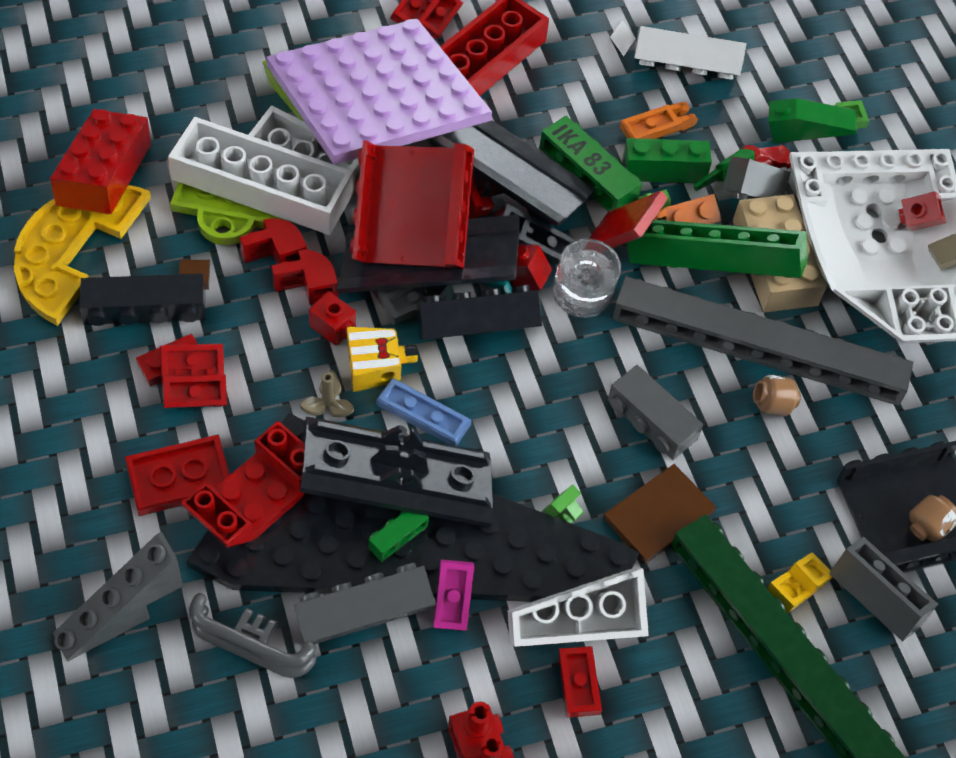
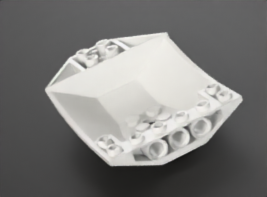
[789,149,956,343]

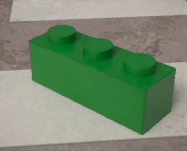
[368,511,429,562]

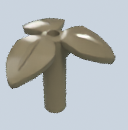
[300,370,354,417]

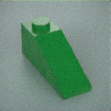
[768,98,857,143]

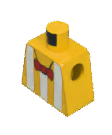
[347,327,418,392]

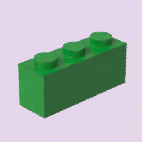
[622,138,712,184]

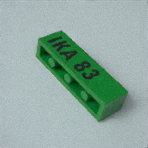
[539,115,642,212]

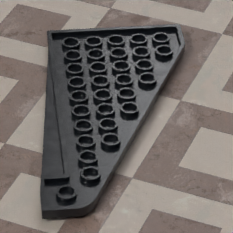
[186,413,640,602]

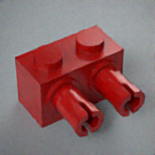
[448,701,514,758]

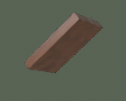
[603,464,717,564]

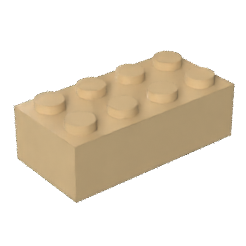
[733,194,827,313]

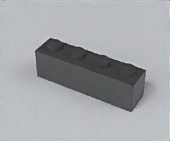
[294,563,436,645]

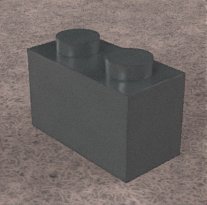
[723,156,791,200]

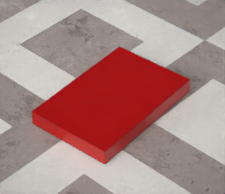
[580,191,668,257]
[125,434,230,516]

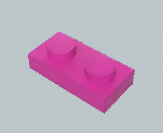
[433,559,474,631]

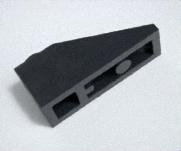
[491,203,580,268]

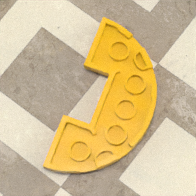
[13,185,151,326]

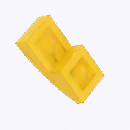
[767,552,833,614]

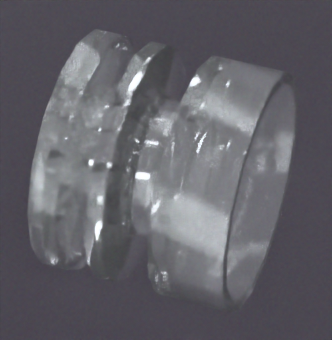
[552,239,621,318]

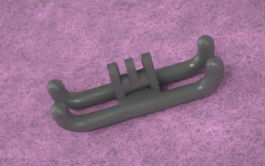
[189,593,317,678]

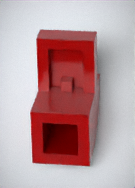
[239,218,308,264]
[271,250,338,305]

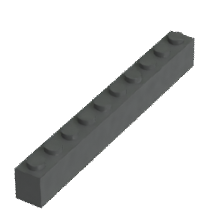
[612,276,914,406]

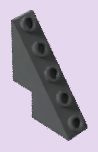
[53,532,183,662]

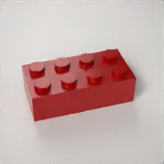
[50,109,151,214]

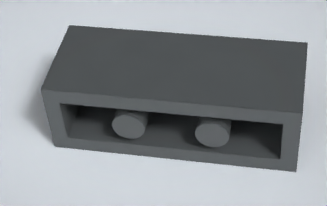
[608,365,704,460]
[829,537,938,642]

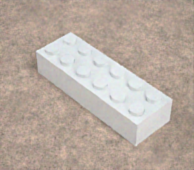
[168,117,353,235]

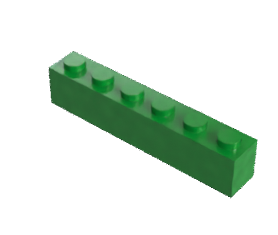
[627,220,808,278]

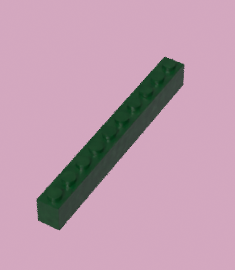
[670,514,908,758]

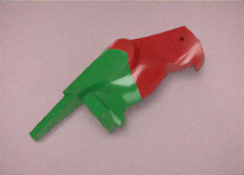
[694,145,791,191]

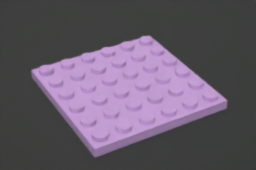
[266,19,492,165]

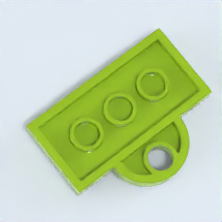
[170,182,287,245]

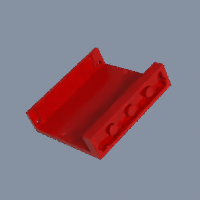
[350,140,474,269]

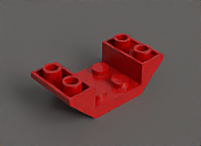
[181,421,305,547]

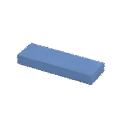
[376,378,471,446]

